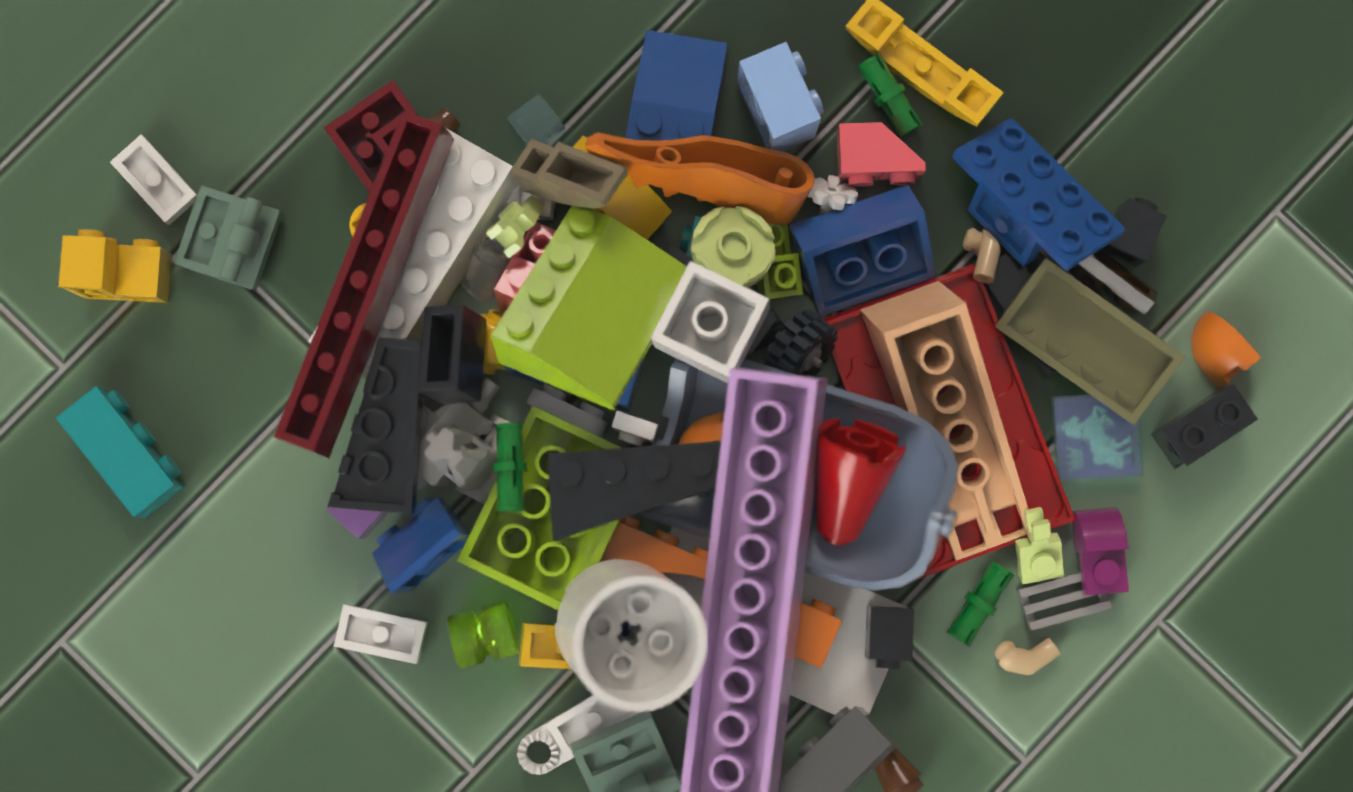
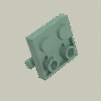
[173,185,283,291]
[570,710,681,792]

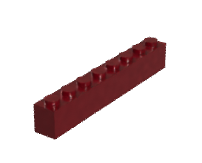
[274,111,454,458]

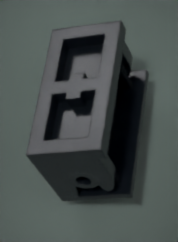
[1151,384,1258,469]

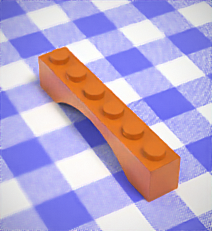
[601,517,842,668]

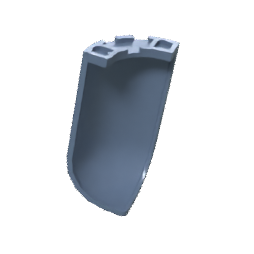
[638,359,958,590]

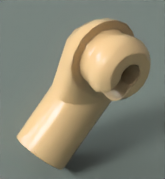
[963,228,1001,283]
[994,638,1061,675]

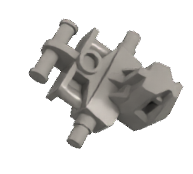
[417,378,500,492]

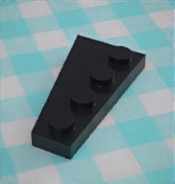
[328,338,422,514]
[548,441,721,542]

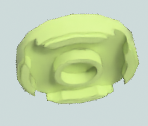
[690,206,776,287]

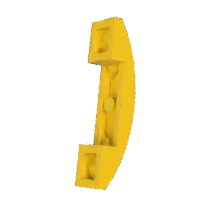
[846,0,1004,127]

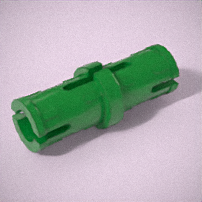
[857,53,923,138]
[492,423,527,512]
[946,560,1015,647]

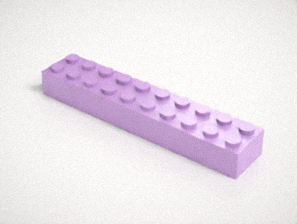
[680,368,828,792]

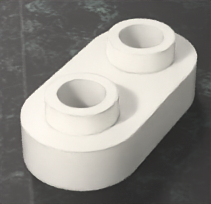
[526,384,609,438]

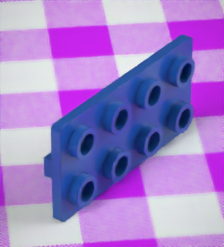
[952,118,1125,270]

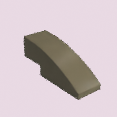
[509,139,628,208]

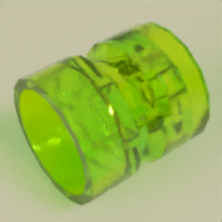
[447,601,519,669]

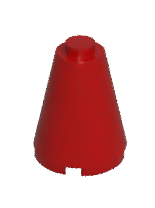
[816,418,906,545]

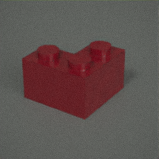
[324,80,419,193]

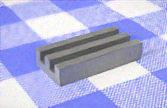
[1016,572,1112,631]

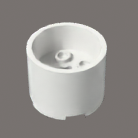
[555,559,707,712]

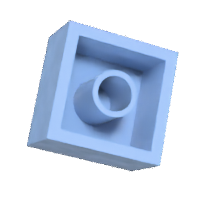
[737,42,824,152]

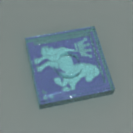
[1051,395,1144,481]

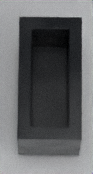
[418,304,487,404]

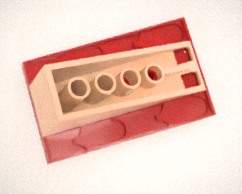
[823,264,1076,579]

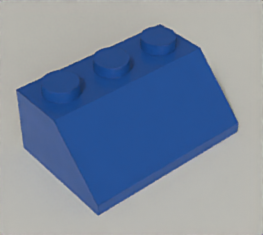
[789,185,937,317]

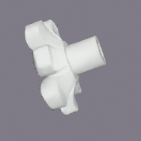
[808,175,858,215]

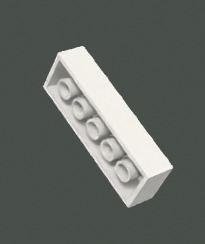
[308,128,518,377]

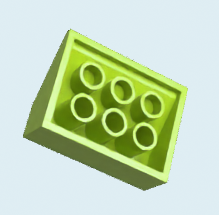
[490,206,687,410]
[457,405,621,611]

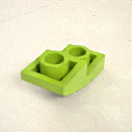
[756,223,803,299]

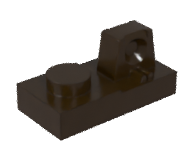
[1074,249,1158,315]

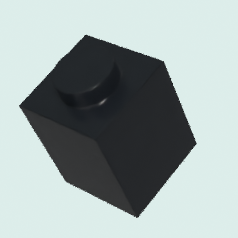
[1101,197,1167,267]
[865,606,914,669]

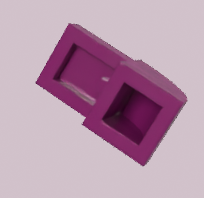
[1072,507,1129,595]

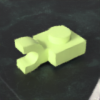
[486,194,544,258]
[1015,507,1064,584]

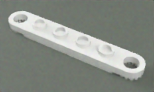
[517,684,693,775]

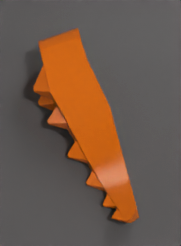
[585,132,815,225]

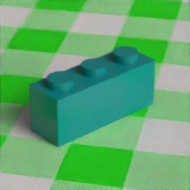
[56,386,185,518]

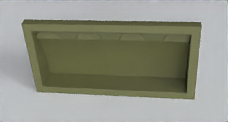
[995,257,1186,425]

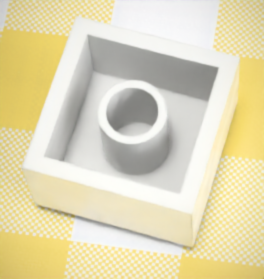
[651,261,770,383]

